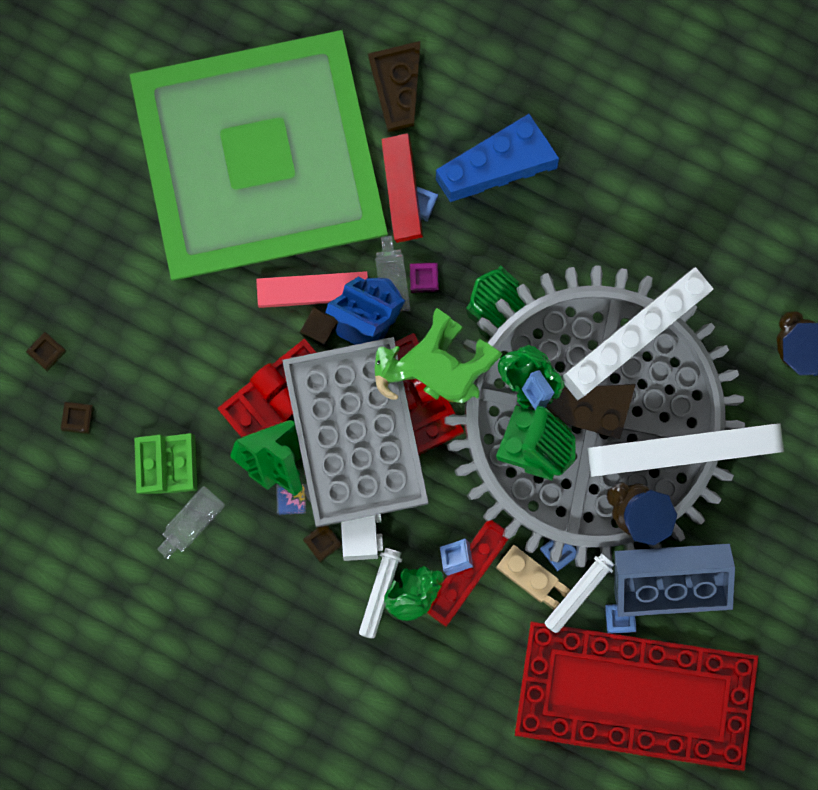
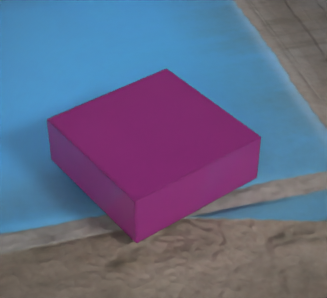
[410,263,439,293]

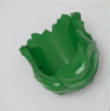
[498,345,565,409]
[384,566,444,621]

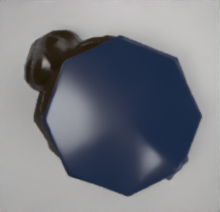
[776,311,818,376]
[607,482,678,545]

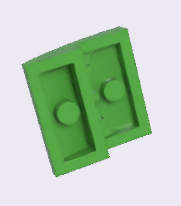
[134,433,197,494]

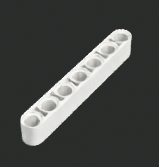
[587,423,784,477]

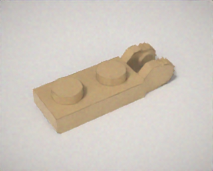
[496,545,571,610]

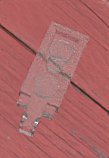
[375,235,410,312]
[157,486,225,559]

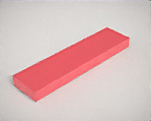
[257,271,368,308]

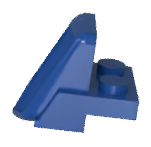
[326,276,405,345]

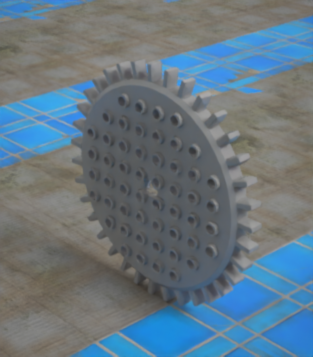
[444,266,745,567]

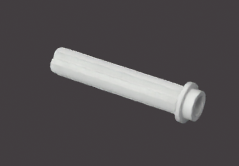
[359,548,402,639]
[545,554,615,633]

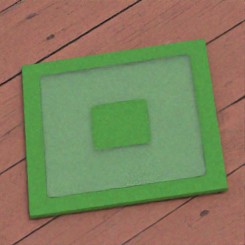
[130,30,388,281]

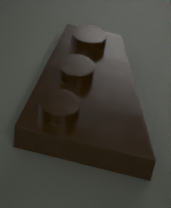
[368,41,421,132]
[545,384,636,439]

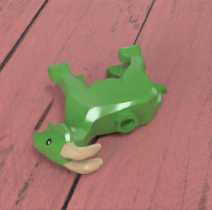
[375,308,502,403]

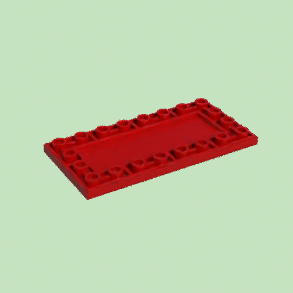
[514,622,758,771]

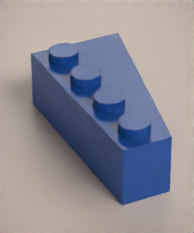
[436,114,559,202]

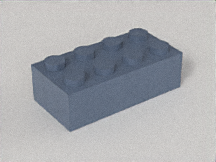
[614,544,735,617]

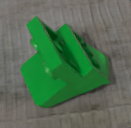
[466,265,525,339]
[496,405,576,480]
[230,421,303,496]

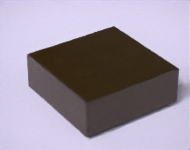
[300,308,338,347]
[26,332,66,372]
[61,402,94,434]
[303,525,342,563]

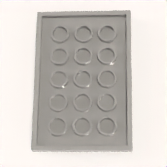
[282,337,428,527]

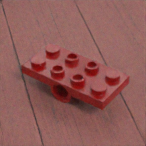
[395,333,464,455]
[217,338,317,437]

